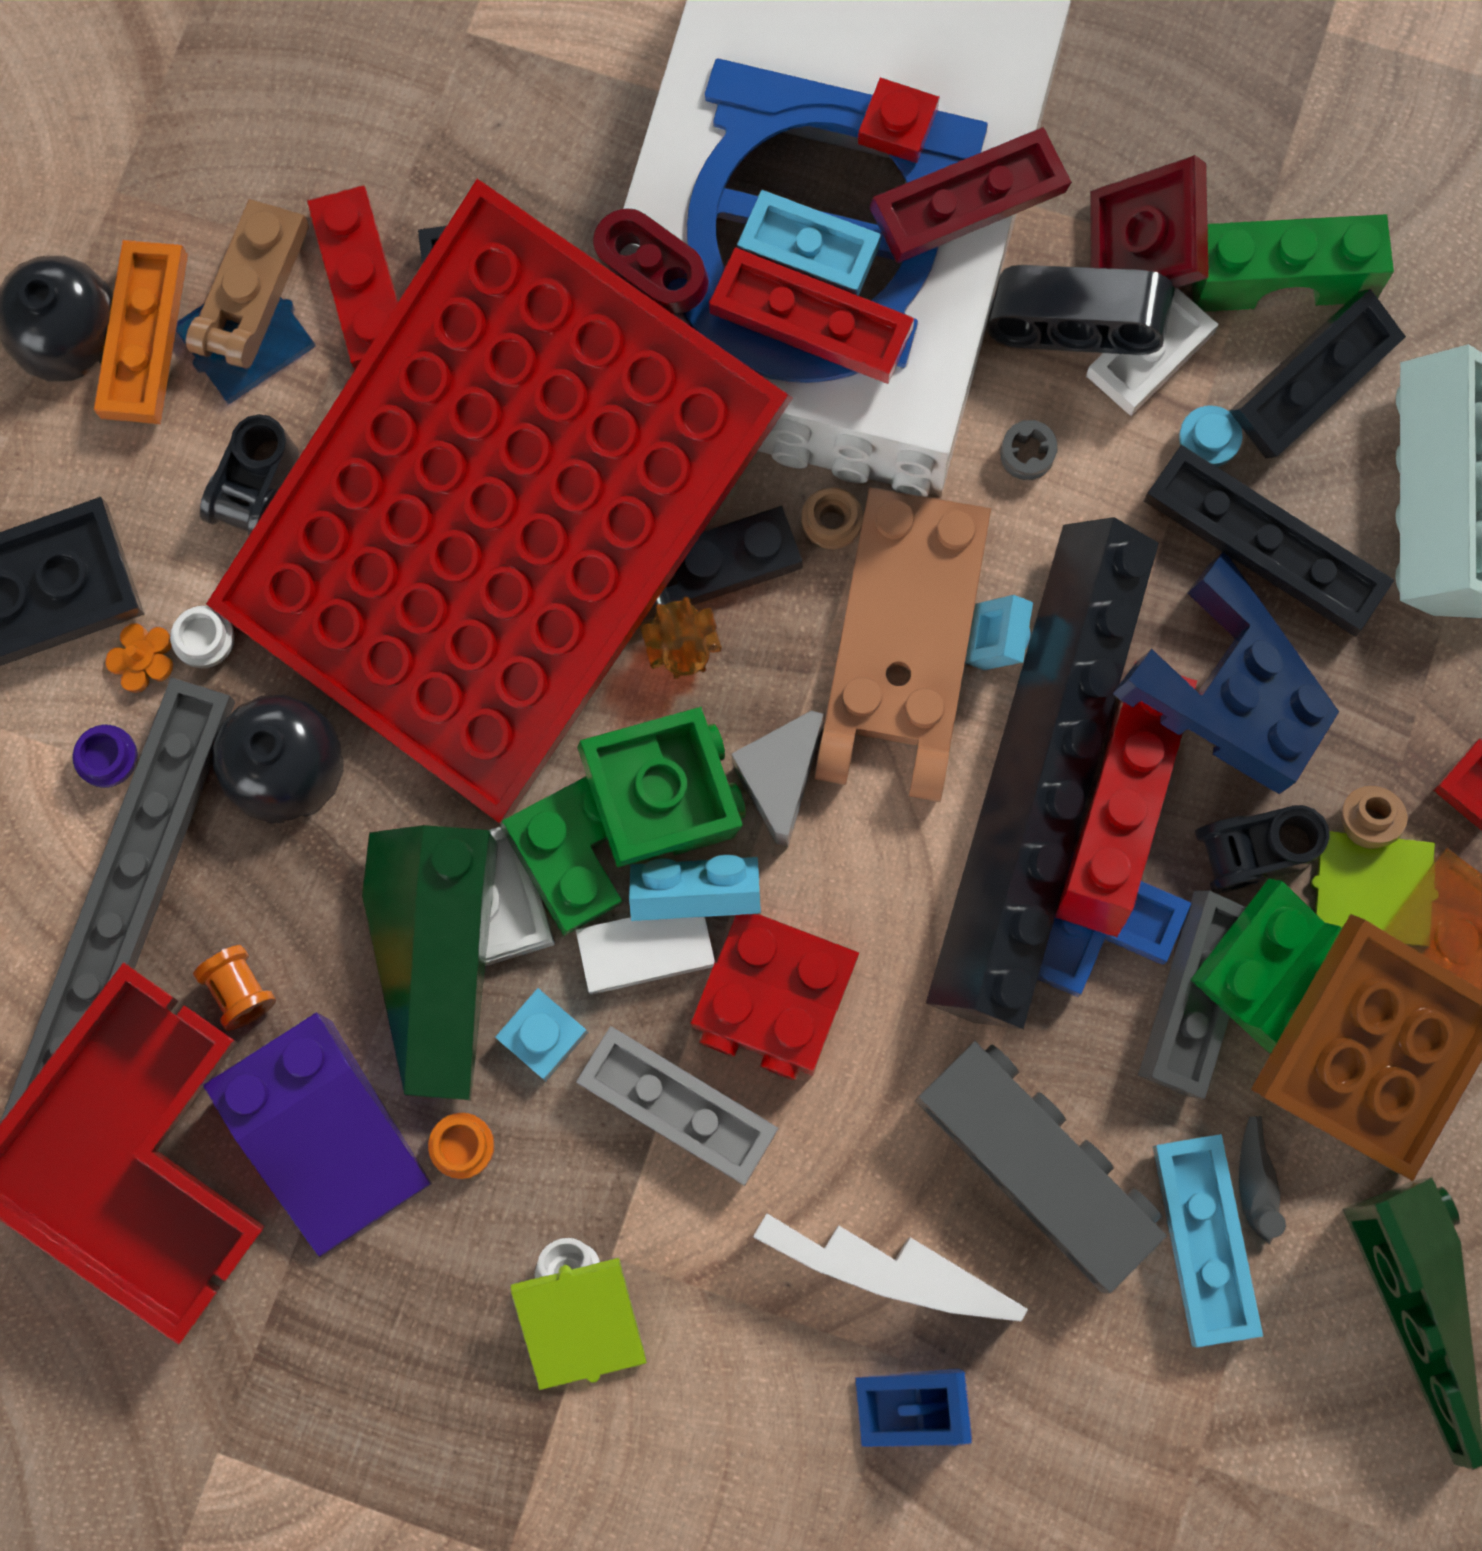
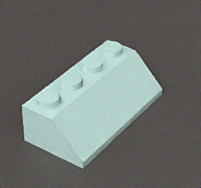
[1395,344,1482,618]

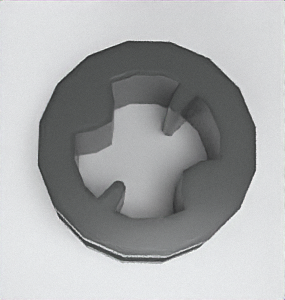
[1000,420,1057,480]

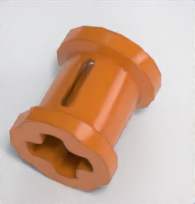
[193,945,276,1031]

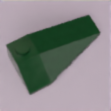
[362,825,498,1101]
[1342,1177,1482,1470]

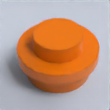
[428,1113,495,1179]

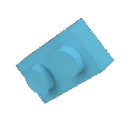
[737,190,881,296]
[629,855,761,921]

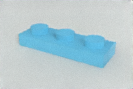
[1152,1134,1263,1348]

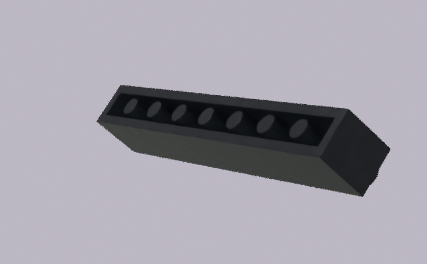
[925,517,1159,1029]

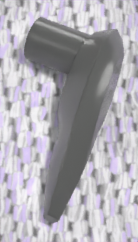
[1239,1116,1286,1245]

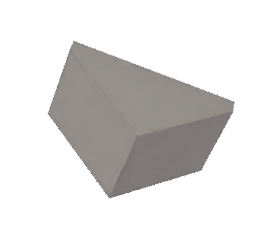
[731,711,823,847]

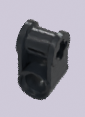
[200,414,300,536]
[1195,805,1329,894]

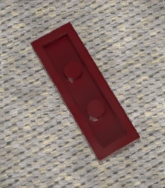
[869,127,1072,263]

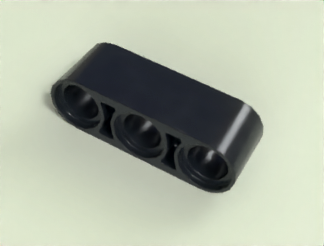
[987,265,1175,355]

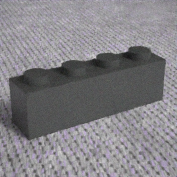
[915,1041,1167,1294]

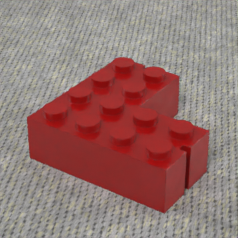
[0,962,265,1345]

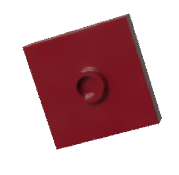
[1090,155,1209,288]

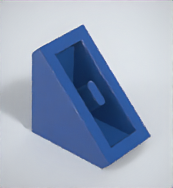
[855,1368,972,1447]

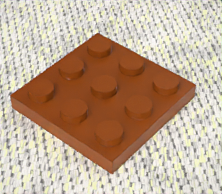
[1251,914,1482,1181]

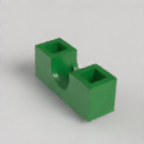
[1191,214,1394,312]

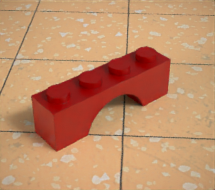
[1055,661,1197,937]

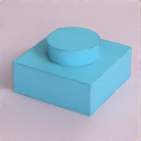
[965,595,1033,670]
[495,988,589,1081]

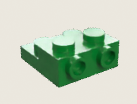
[577,707,746,868]
[1190,878,1342,1054]

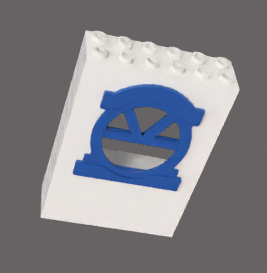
[620,0,1071,497]

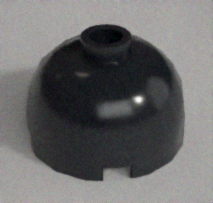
[0,256,113,381]
[213,695,344,824]

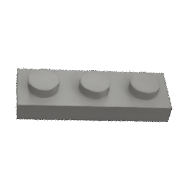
[576,1026,779,1186]

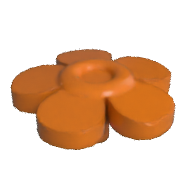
[106,623,174,693]

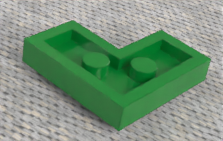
[500,776,622,936]

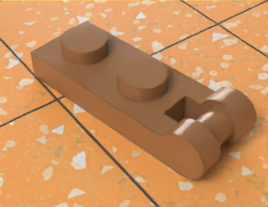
[186,199,310,369]

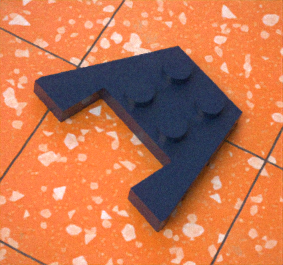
[1113,552,1339,794]

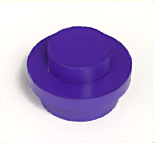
[72,724,138,788]

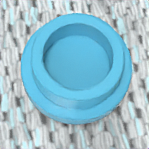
[1179,406,1242,467]

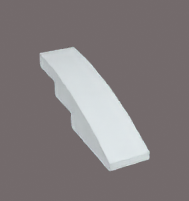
[753,1214,1028,1321]

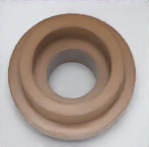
[801,487,863,549]
[1341,786,1408,849]

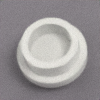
[170,606,235,668]

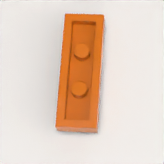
[94,240,188,424]

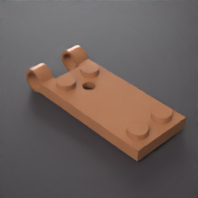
[815,487,991,802]

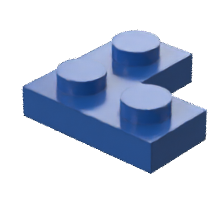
[1037,852,1191,997]

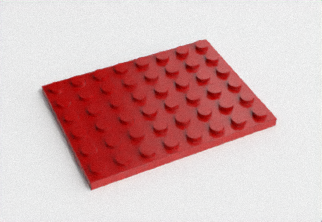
[206,178,793,823]

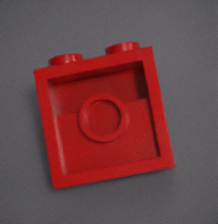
[691,914,859,1081]

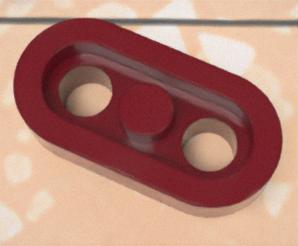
[593,208,709,314]

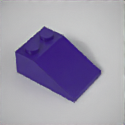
[203,1012,432,1257]

